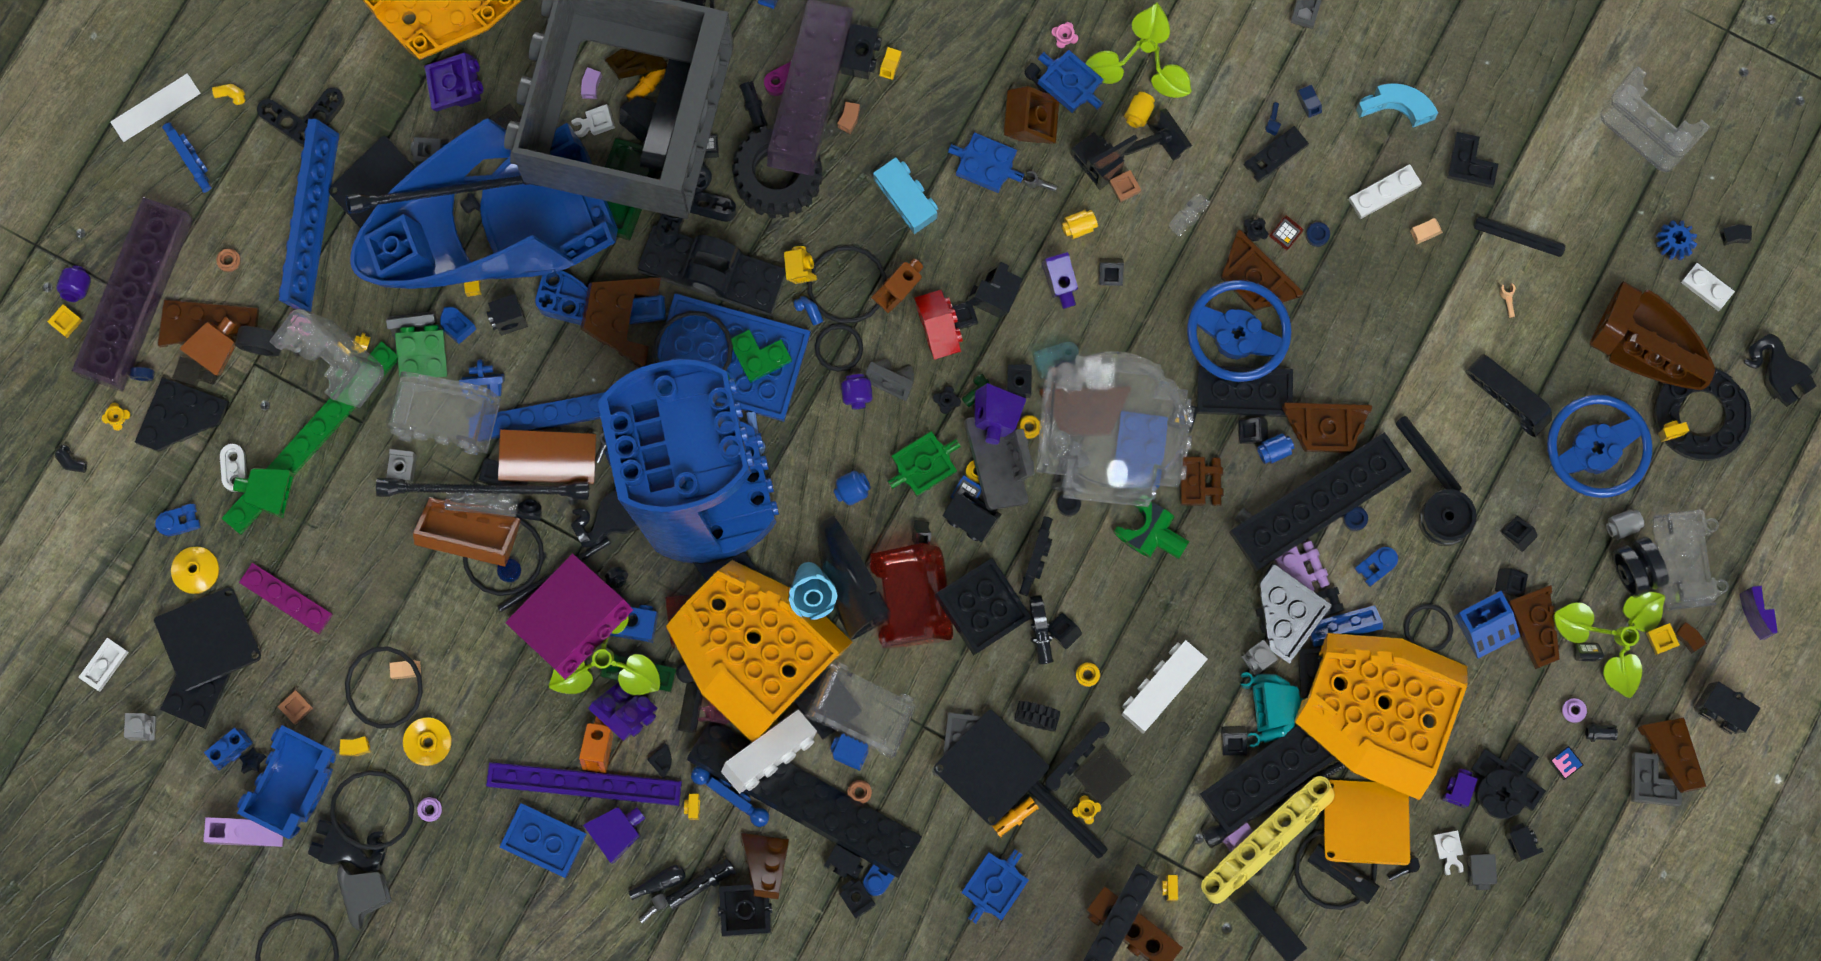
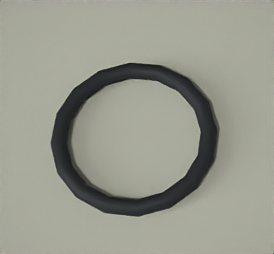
[815,324,864,372]
[1404,604,1453,652]

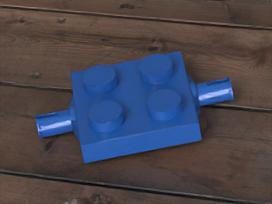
[1037,50,1104,113]
[162,122,212,193]
[948,132,1025,193]
[961,849,1029,924]

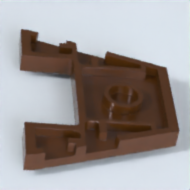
[581,278,661,368]

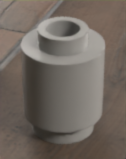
[1606,509,1644,540]

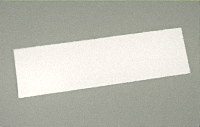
[111,73,201,142]

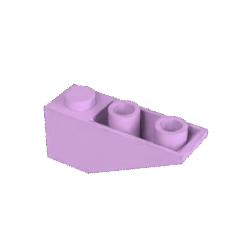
[204,817,283,847]

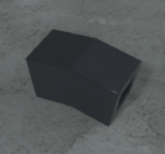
[1720,225,1752,246]
[912,520,931,546]

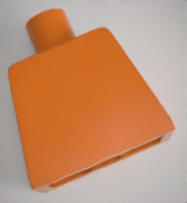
[579,716,613,774]

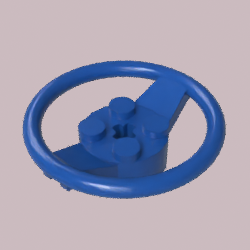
[1187,280,1291,382]
[1547,395,1652,498]

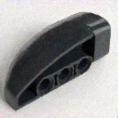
[818,515,891,640]

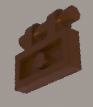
[1180,457,1224,506]

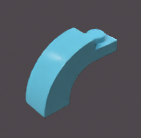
[1356,84,1438,127]

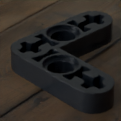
[257,88,345,147]
[657,191,736,243]

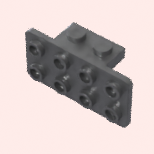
[964,417,1035,510]

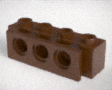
[1086,887,1183,961]

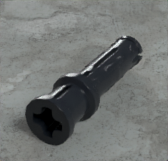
[665,855,737,911]

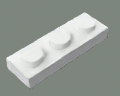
[1348,164,1422,219]

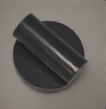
[517,499,542,521]

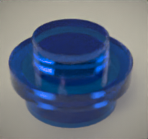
[497,559,521,583]

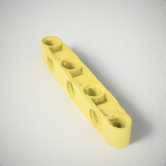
[1201,776,1335,904]

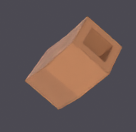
[837,102,860,134]

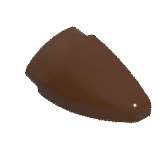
[1589,281,1715,390]

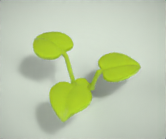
[1085,3,1192,98]
[1554,592,1665,698]
[549,615,660,695]

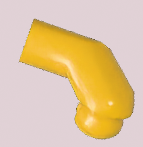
[212,84,246,105]

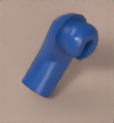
[793,296,823,326]

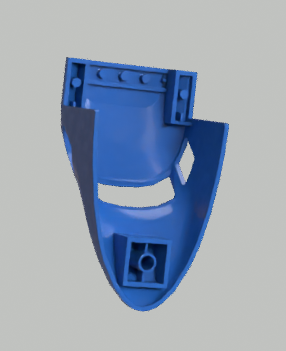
[350,118,618,289]

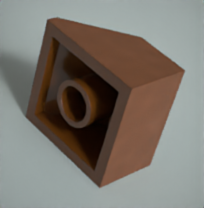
[1004,86,1059,144]

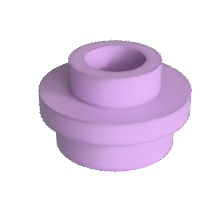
[1562,698,1587,723]
[417,797,442,822]

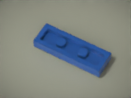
[1309,605,1383,647]

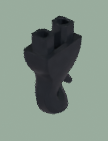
[1744,333,1817,407]
[571,490,639,548]
[308,820,388,872]

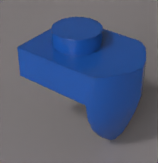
[440,307,476,344]

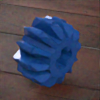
[1656,220,1697,260]

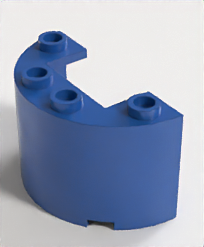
[237,725,336,839]

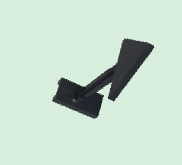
[1089,108,1192,171]

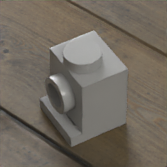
[386,449,417,484]
[1242,640,1278,677]
[124,713,156,741]

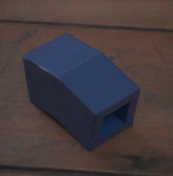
[1297,85,1322,118]

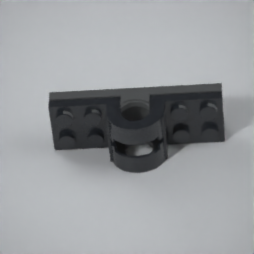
[638,225,786,317]

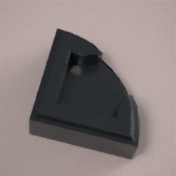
[647,744,672,778]

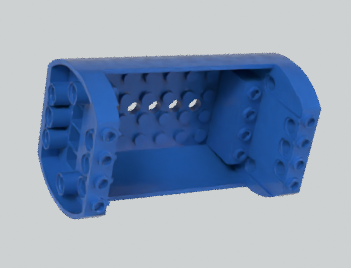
[598,359,779,563]

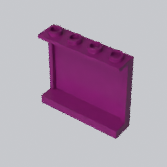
[505,553,633,680]

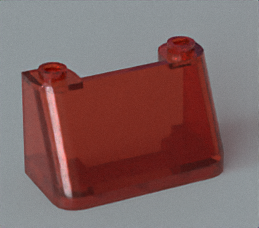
[870,543,953,649]

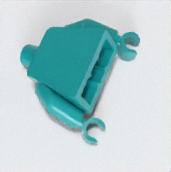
[1240,672,1306,747]

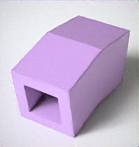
[581,67,602,99]
[1223,823,1254,852]

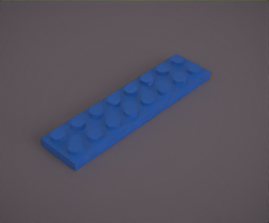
[279,119,340,313]

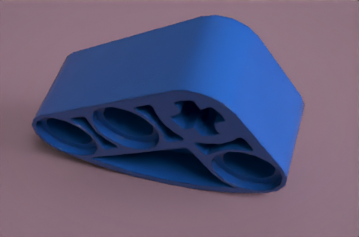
[535,271,588,325]

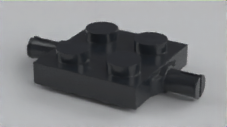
[1019,516,1053,596]

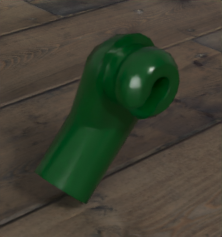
[962,374,990,407]

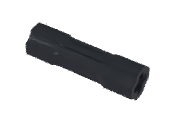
[1307,843,1380,904]

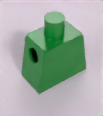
[233,469,294,518]

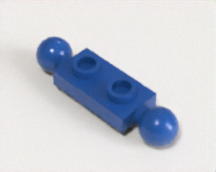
[691,766,769,827]

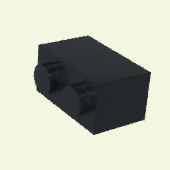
[942,488,1002,542]

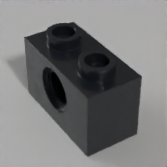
[841,23,882,80]
[486,294,528,336]

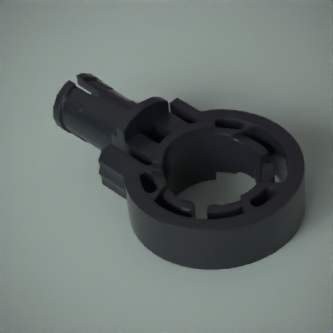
[1029,595,1054,664]

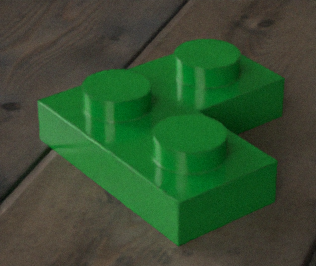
[731,330,792,383]

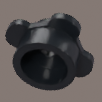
[1243,218,1269,241]
[933,386,961,414]

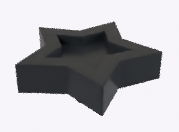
[239,747,266,774]

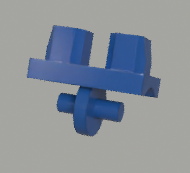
[459,359,505,399]

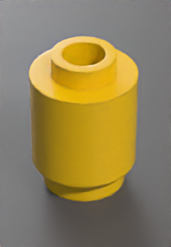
[1124,92,1155,128]
[1061,210,1098,240]

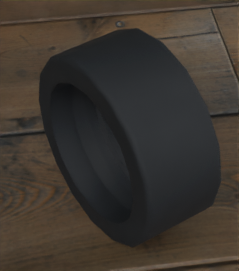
[235,326,283,356]

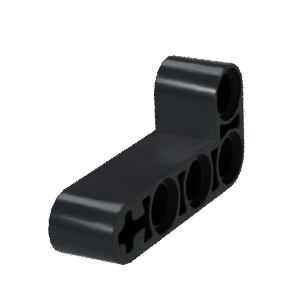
[1465,354,1552,437]

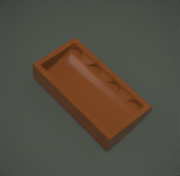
[498,430,596,484]
[413,497,520,567]

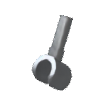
[1024,171,1057,192]
[595,432,607,463]
[639,894,668,924]

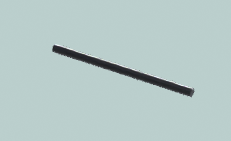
[497,538,611,612]

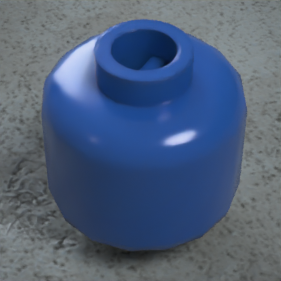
[834,470,871,506]

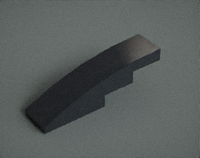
[1228,882,1308,961]

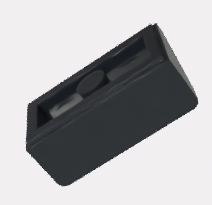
[678,683,703,734]

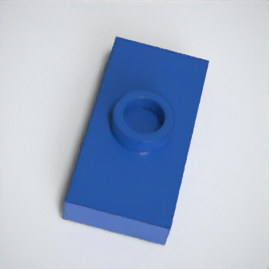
[629,295,666,324]

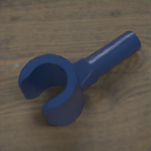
[1265,102,1281,136]

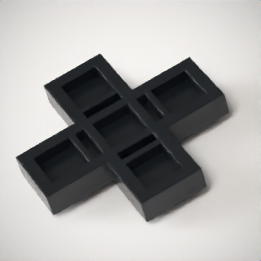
[1471,743,1546,811]

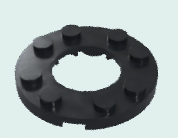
[1654,369,1751,461]

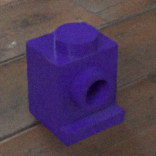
[1441,769,1477,808]

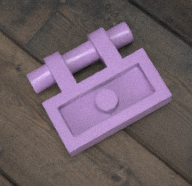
[1275,541,1330,592]

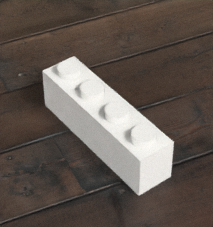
[1122,640,1207,734]
[721,709,817,794]

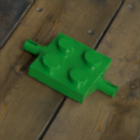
[887,431,961,497]

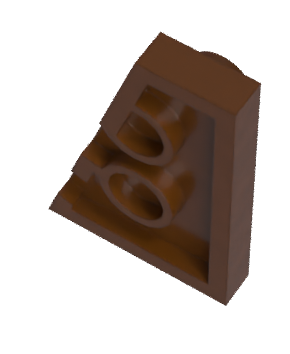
[1508,585,1560,669]
[1637,718,1706,793]
[741,833,789,899]

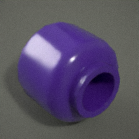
[56,266,91,302]
[841,374,873,410]

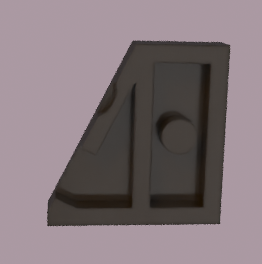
[605,48,667,80]

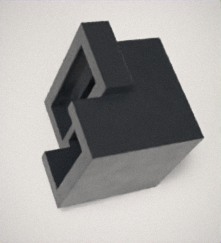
[966,262,1023,318]

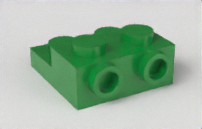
[395,325,448,380]

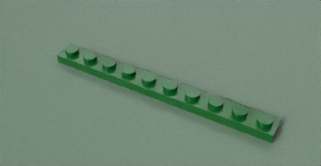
[222,341,398,535]

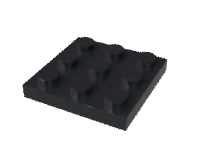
[934,558,1032,656]

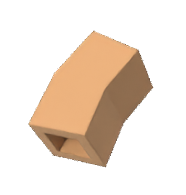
[1410,218,1443,244]
[389,660,421,679]

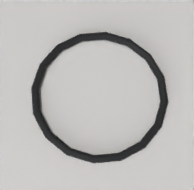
[807,246,887,323]
[653,310,733,371]
[463,515,544,596]
[345,646,423,729]
[330,770,414,850]
[1294,828,1377,910]
[255,914,339,961]

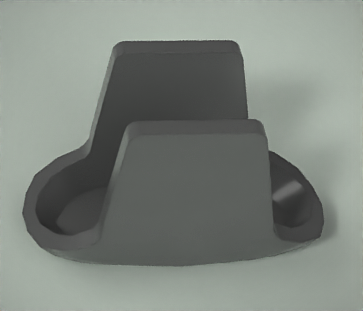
[337,863,392,932]

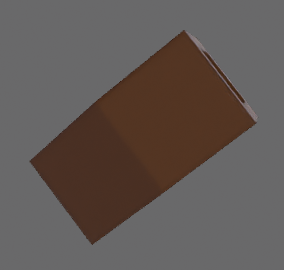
[1675,622,1707,654]

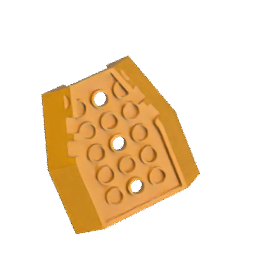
[362,0,522,60]
[666,560,853,743]
[1295,633,1467,800]

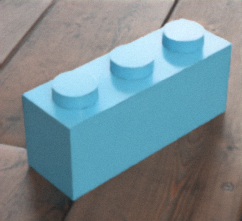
[873,157,938,234]

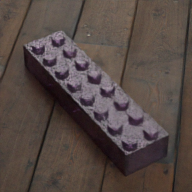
[767,0,853,176]
[72,197,193,392]

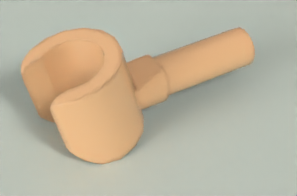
[1500,283,1516,318]

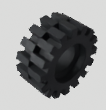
[1014,701,1061,731]

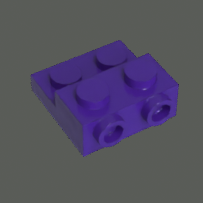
[425,53,484,112]
[588,682,658,741]

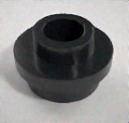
[605,567,628,588]

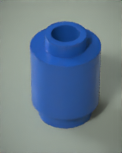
[1257,433,1294,464]

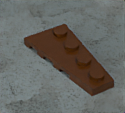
[158,300,259,348]

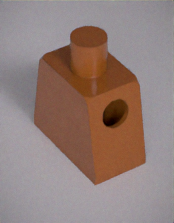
[871,259,923,313]
[180,316,237,376]

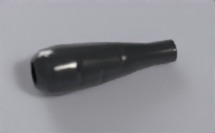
[628,864,686,900]

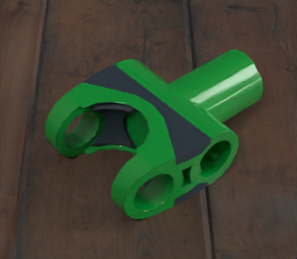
[1113,497,1190,559]

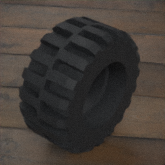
[732,124,822,218]

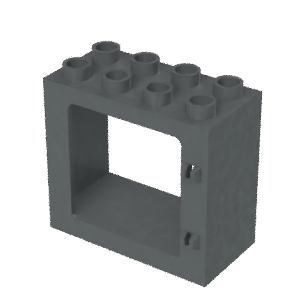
[504,0,734,219]

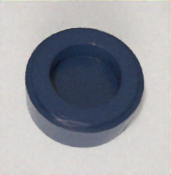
[1306,222,1330,247]
[130,367,155,382]
[1343,507,1368,531]

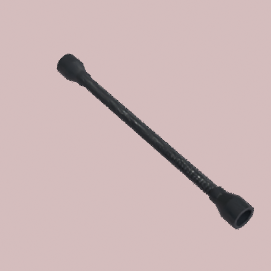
[346,175,539,214]
[376,478,589,500]
[1201,761,1347,849]

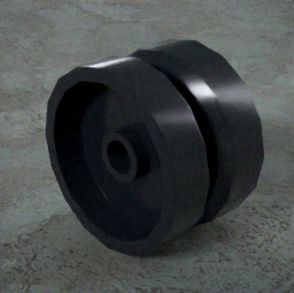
[1419,489,1476,546]
[1613,537,1669,598]

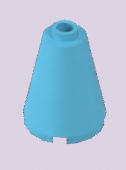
[789,562,837,620]

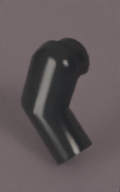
[55,445,87,473]

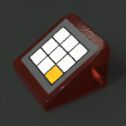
[1269,215,1304,251]

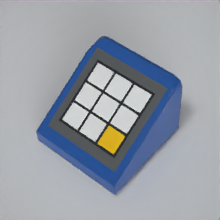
[950,475,982,499]

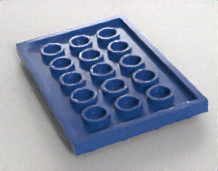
[653,294,811,422]

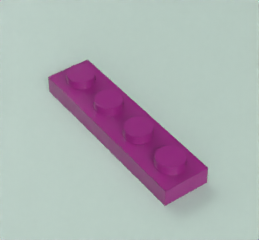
[239,563,333,635]

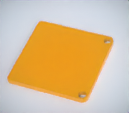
[1324,780,1410,865]

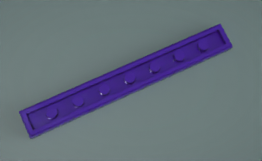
[486,762,682,806]

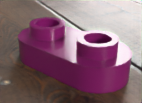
[764,60,808,96]

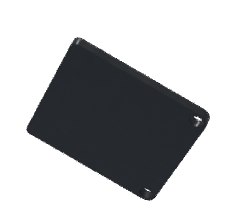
[329,136,415,229]
[154,587,261,691]
[934,710,1049,826]

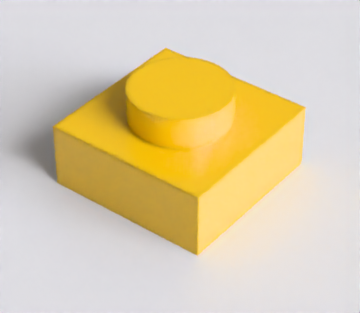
[47,304,83,338]
[1658,421,1689,442]
[1646,623,1680,655]
[684,794,700,820]
[1162,875,1178,901]

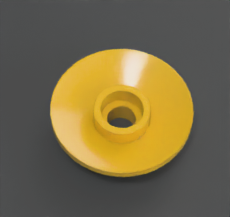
[171,547,219,594]
[403,717,452,766]

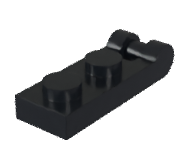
[1243,126,1309,183]

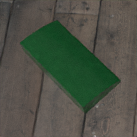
[605,138,657,241]

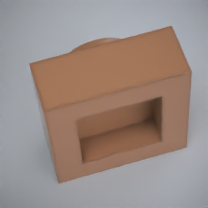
[1109,170,1141,203]
[278,690,313,725]

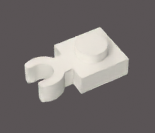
[571,104,615,137]
[1433,830,1463,876]

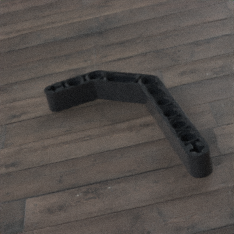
[640,0,706,171]

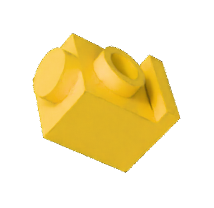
[784,246,817,284]

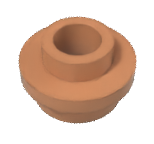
[216,248,241,272]
[847,780,872,804]

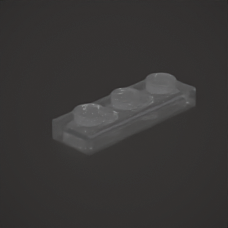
[444,492,520,517]

